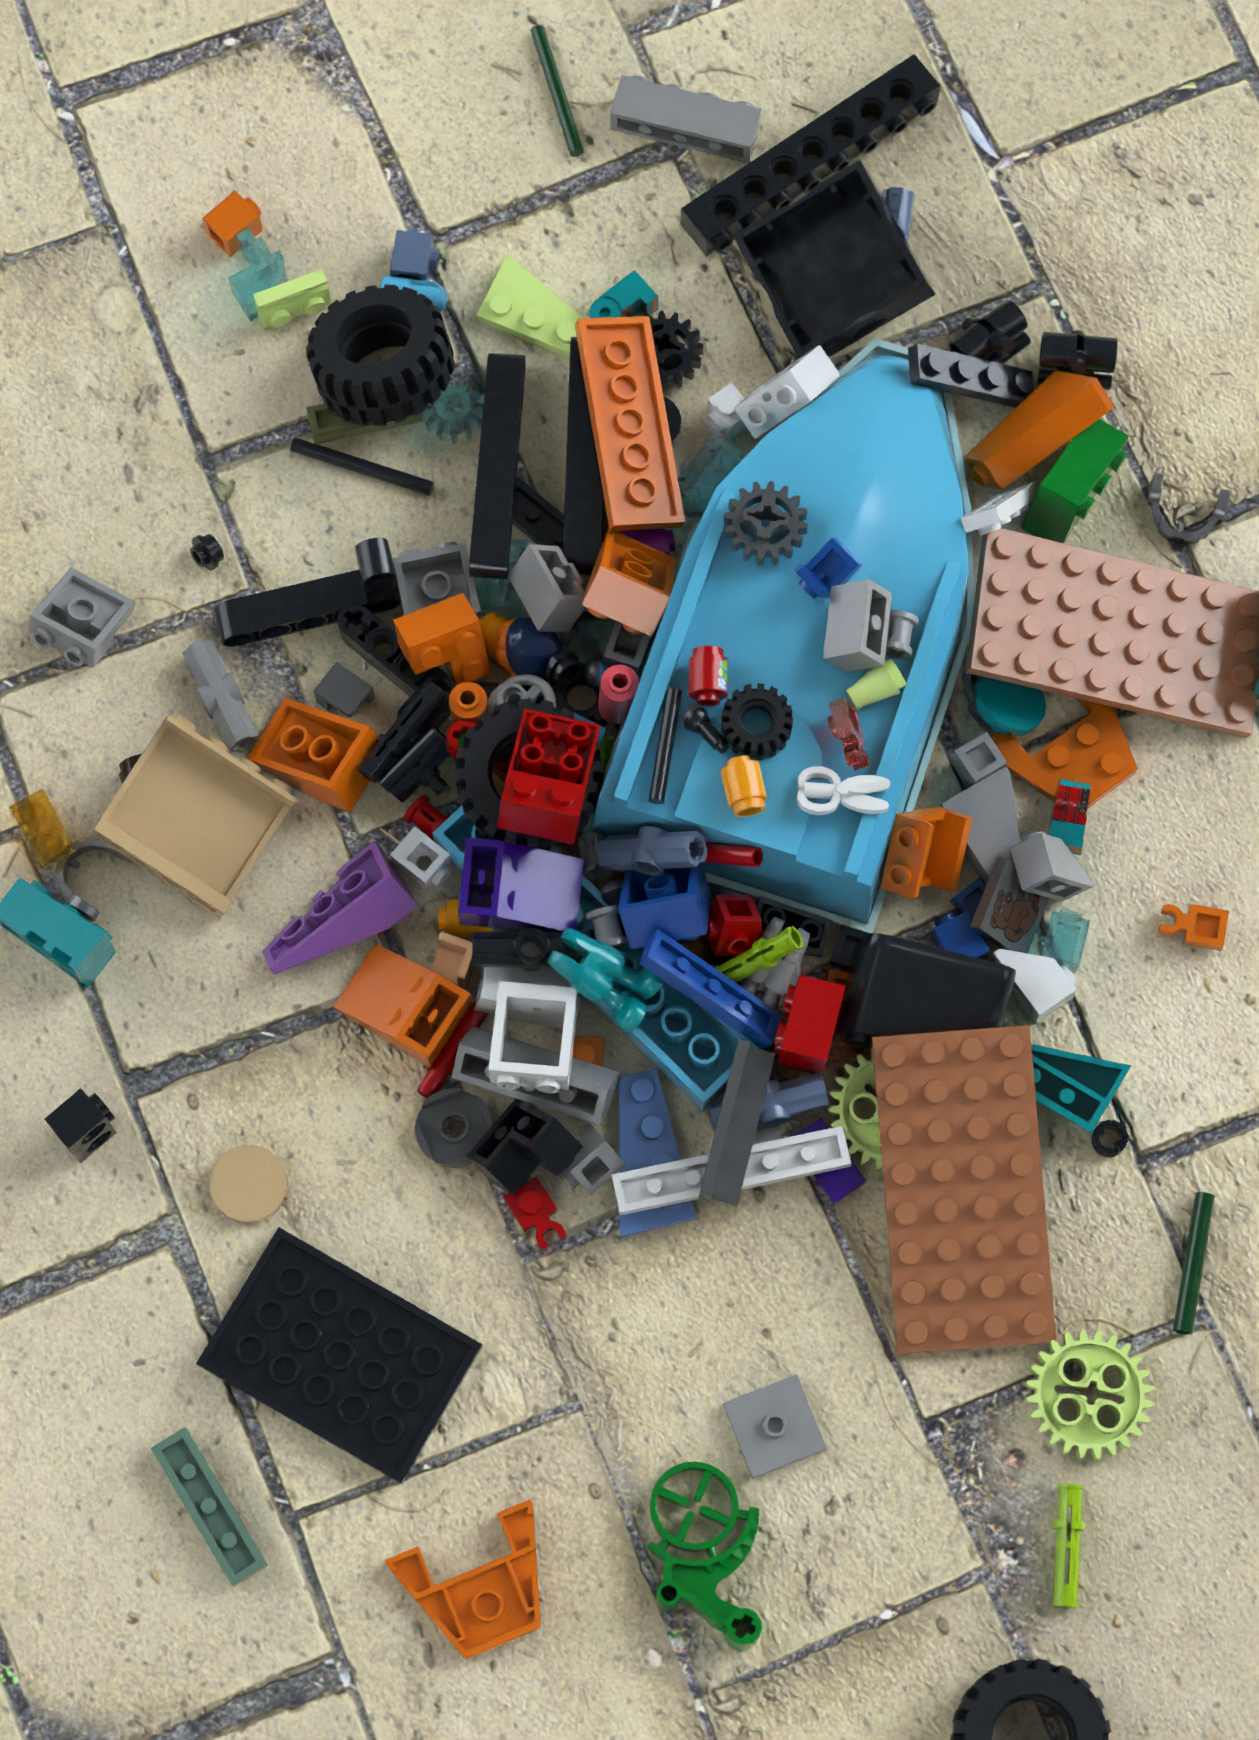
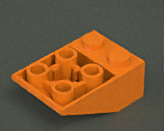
[333,944,472,1068]

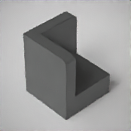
[314,662,375,717]

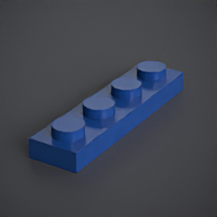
[639,929,782,1049]

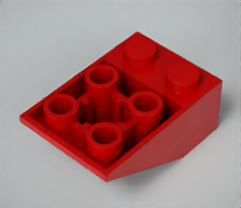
[497,708,601,844]

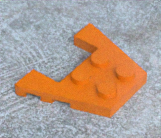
[991,698,1138,809]
[385,1499,541,1660]

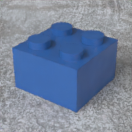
[618,862,712,949]

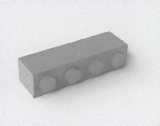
[610,75,761,163]
[451,1026,619,1124]

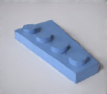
[619,1068,696,1239]

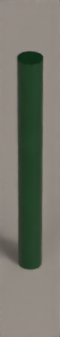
[530,25,584,157]

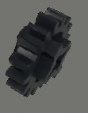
[645,311,703,391]

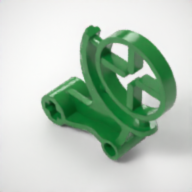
[647,1462,762,1651]

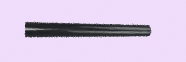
[290,437,434,496]

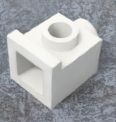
[701,383,748,448]
[390,826,452,891]

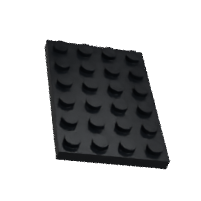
[196,1227,483,1485]

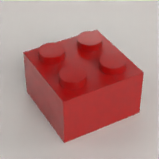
[773,974,845,1077]

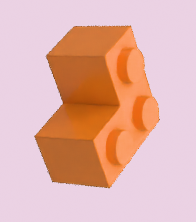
[393,593,491,686]

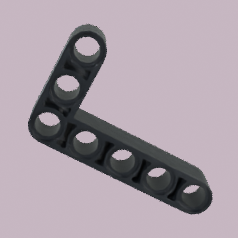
[214,538,401,647]

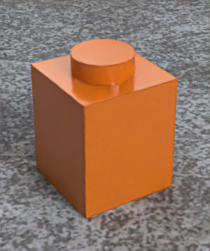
[202,190,263,258]

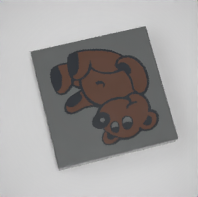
[970,857,1049,954]

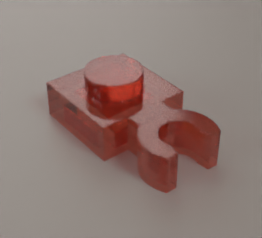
[828,698,870,771]

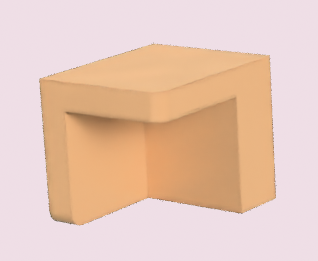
[431,932,474,990]

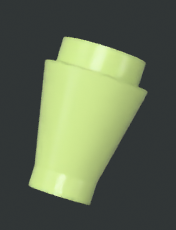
[846,658,907,710]

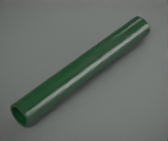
[1173,1192,1215,1335]

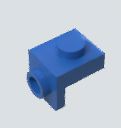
[794,537,863,598]

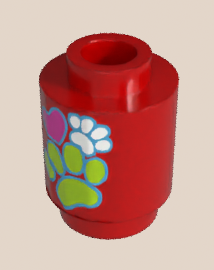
[689,646,728,706]

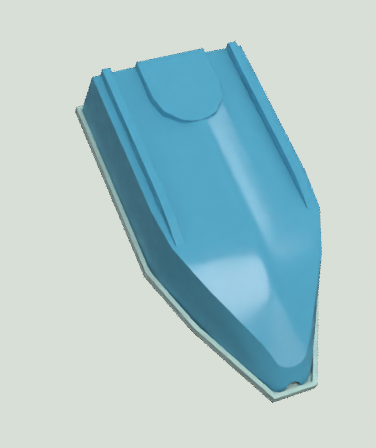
[582,338,974,933]

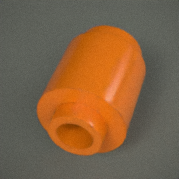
[449,682,488,724]

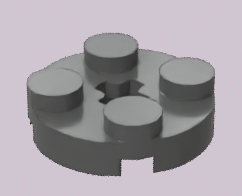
[415,1088,493,1168]

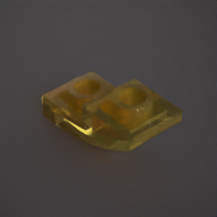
[10,788,77,870]

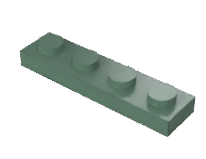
[151,1427,268,1587]

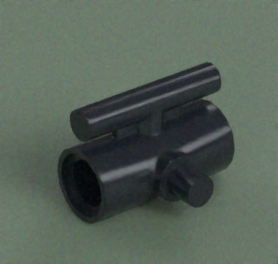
[949,300,1031,364]
[1037,330,1118,390]
[378,724,451,803]

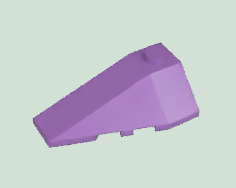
[262,841,418,974]

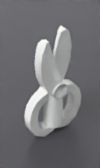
[796,766,890,816]

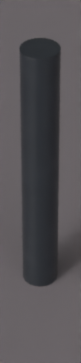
[649,688,682,804]

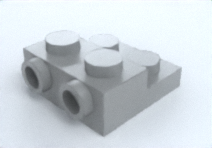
[392,541,482,617]
[29,567,135,668]

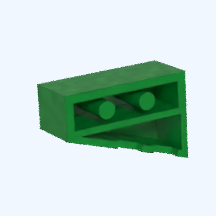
[1021,419,1129,543]

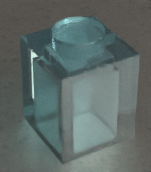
[1040,909,1090,973]

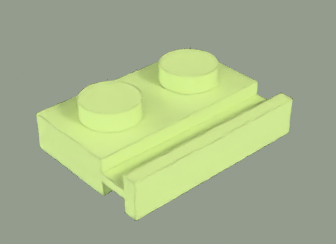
[253,269,332,329]

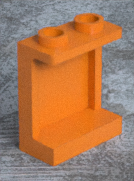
[880,806,973,899]

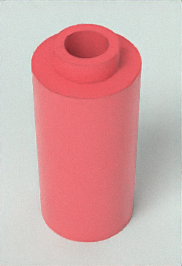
[598,665,639,724]

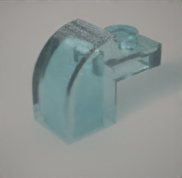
[228,228,288,321]

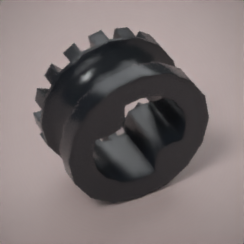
[1091,1120,1128,1157]

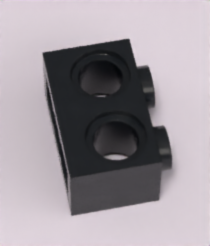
[44,1088,117,1163]

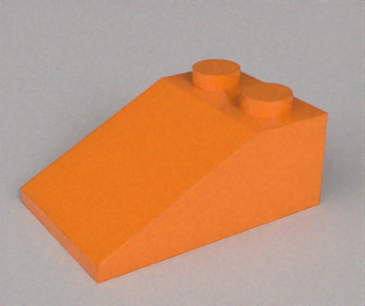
[582,529,677,637]
[246,698,378,812]

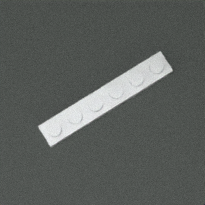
[611,1126,851,1215]

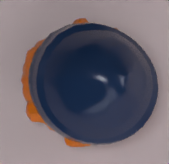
[495,617,563,682]

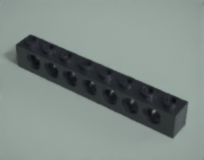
[681,54,940,256]

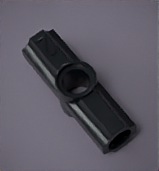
[472,928,590,971]

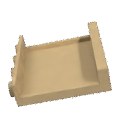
[90,715,298,917]

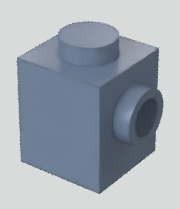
[390,228,440,281]

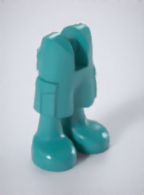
[547,928,664,1033]

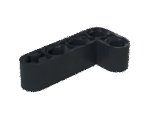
[337,603,455,742]

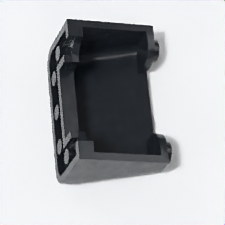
[835,933,1016,1047]

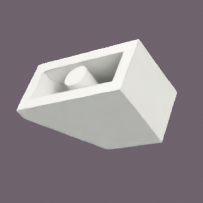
[991,949,1077,1024]

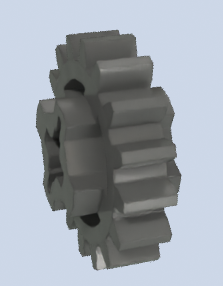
[724,481,808,566]

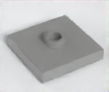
[723,1374,827,1479]

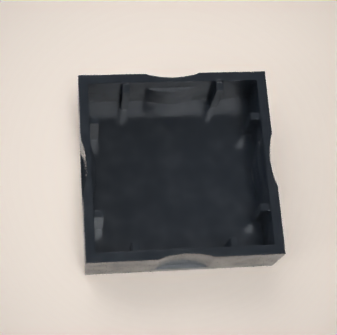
[733,160,936,359]

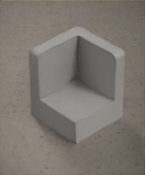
[951,732,1007,788]

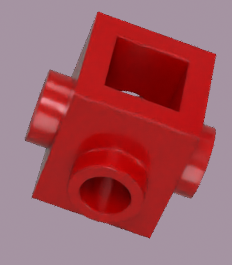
[704,895,762,956]

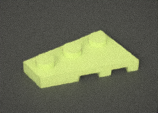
[477,254,583,359]

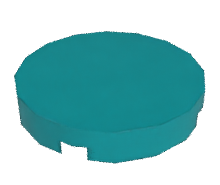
[973,676,1046,736]

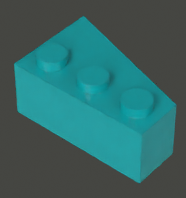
[0,878,116,988]
[1031,1044,1132,1134]

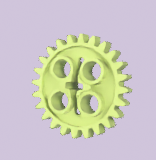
[827,1048,882,1172]
[1024,1329,1155,1460]

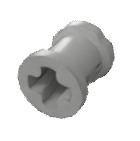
[885,610,918,659]
[586,905,629,949]

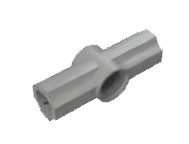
[182,639,259,753]

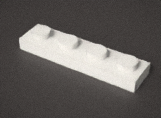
[961,482,1038,535]

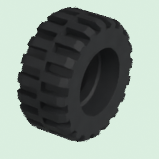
[306,284,455,427]
[455,698,603,850]
[951,1659,1111,1740]

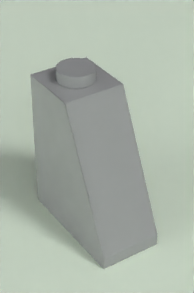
[941,766,1021,884]

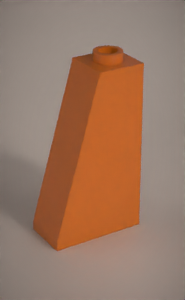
[964,370,1115,490]

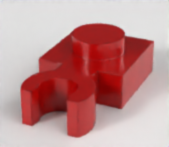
[504,1176,566,1252]

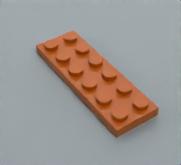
[575,316,685,531]

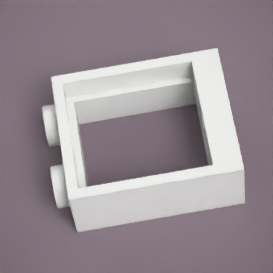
[733,345,841,439]
[488,981,578,1093]

